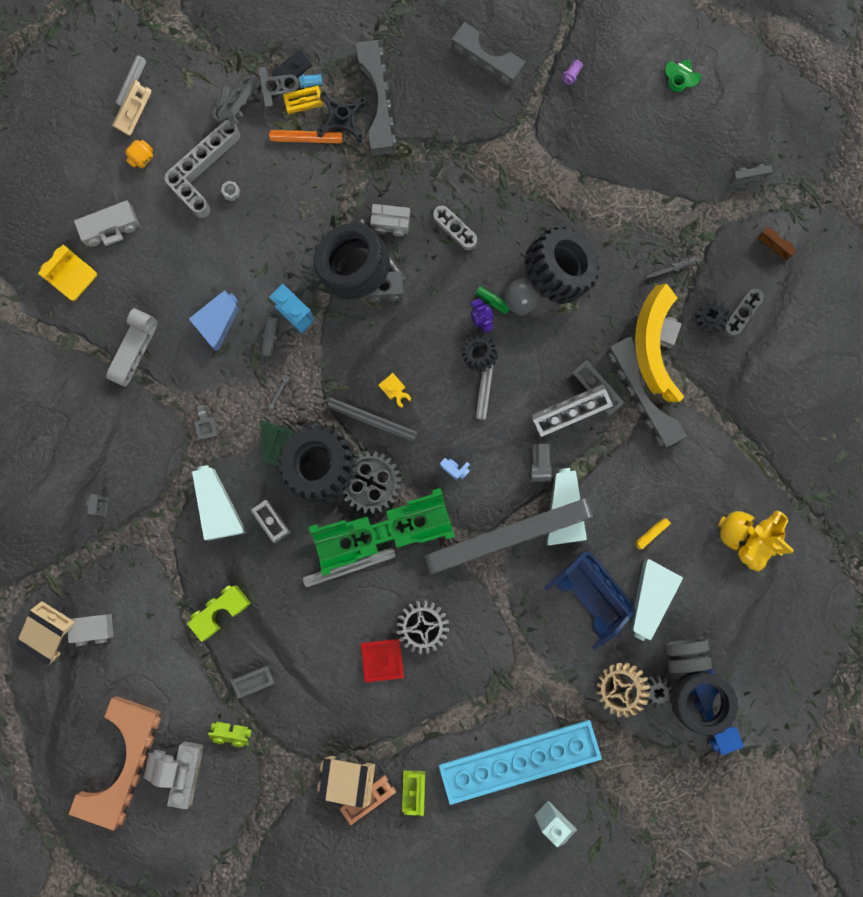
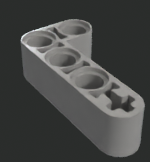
[106,308,158,387]

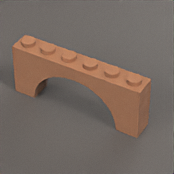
[69,696,161,831]

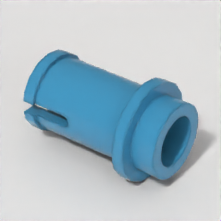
[299,73,323,89]

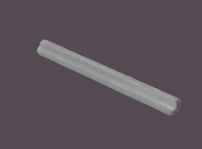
[303,547,396,587]

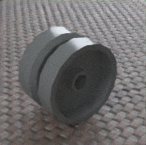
[665,639,713,673]

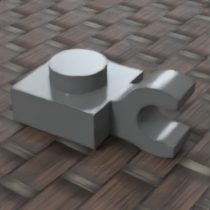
[194,405,219,440]

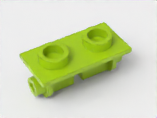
[208,722,251,747]

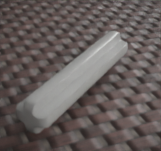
[116,56,146,107]
[476,365,493,420]

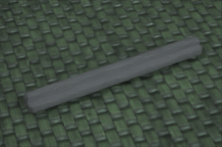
[327,398,417,441]

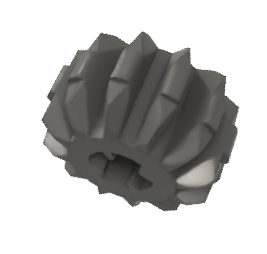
[644,675,673,710]

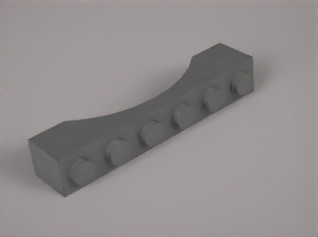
[356,40,396,156]
[607,336,687,449]

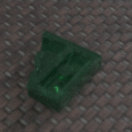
[260,420,295,467]

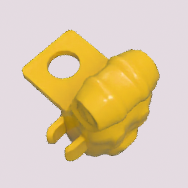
[738,511,794,572]

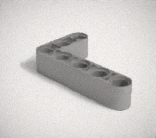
[164,120,240,218]

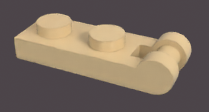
[112,79,151,136]

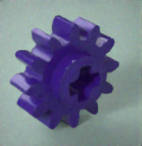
[470,298,494,333]

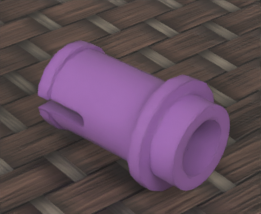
[562,59,583,85]

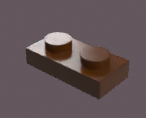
[757,226,797,261]

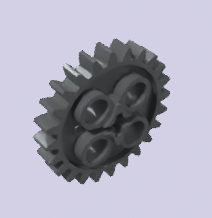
[342,451,402,514]

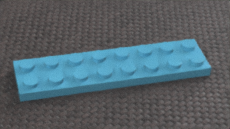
[439,720,602,805]

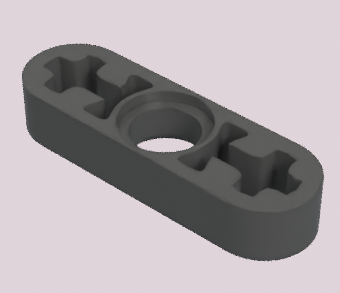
[723,289,764,337]

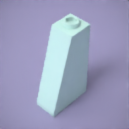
[192,465,246,541]
[546,468,587,546]
[630,559,683,641]
[535,801,577,847]

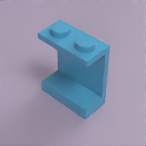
[269,284,315,334]

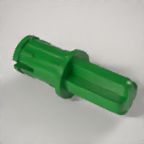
[475,286,509,314]

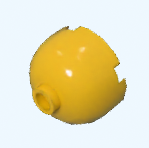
[718,511,755,551]

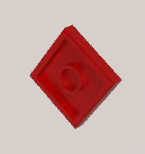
[361,638,404,683]

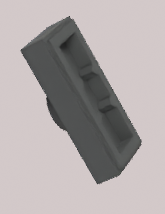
[231,665,275,699]

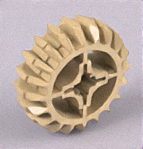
[597,663,650,717]

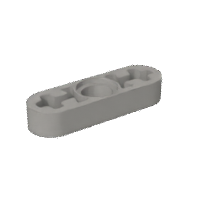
[433,206,477,250]

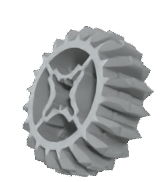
[397,601,449,654]

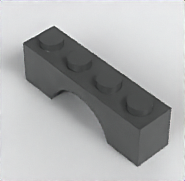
[451,22,525,87]

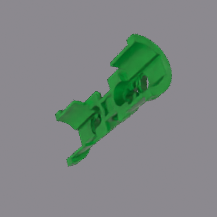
[309,488,455,576]

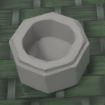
[221,181,240,201]

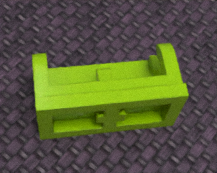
[402,770,425,816]

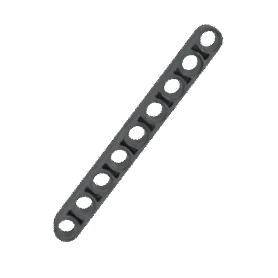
[424,498,594,575]

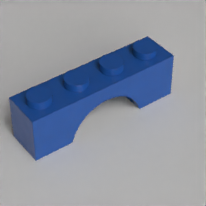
[690,669,744,755]

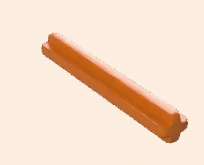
[269,130,343,143]

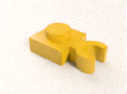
[378,373,411,408]

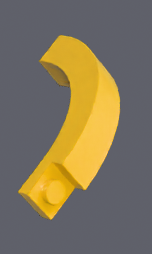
[635,284,684,402]

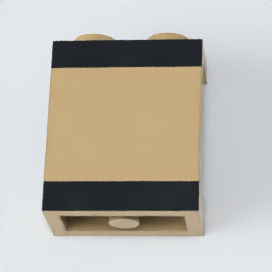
[16,601,75,665]
[317,756,375,808]

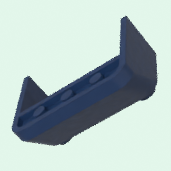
[544,551,635,650]

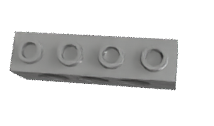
[532,384,613,437]

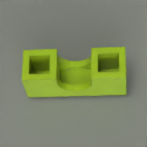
[187,585,251,642]

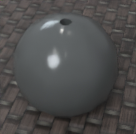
[505,278,542,316]

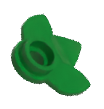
[665,59,702,92]

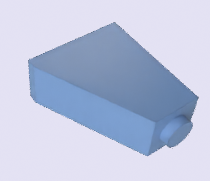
[189,290,240,351]

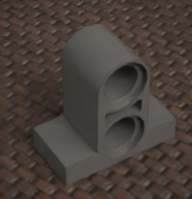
[259,66,299,107]

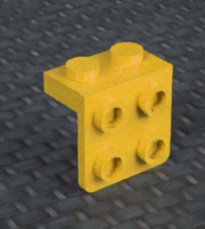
[38,245,97,301]

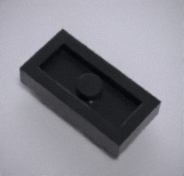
[271,49,312,86]

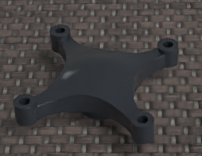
[317,91,366,143]

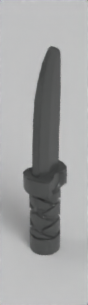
[645,257,696,278]

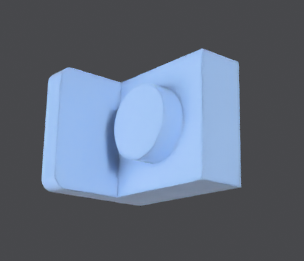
[439,458,470,481]

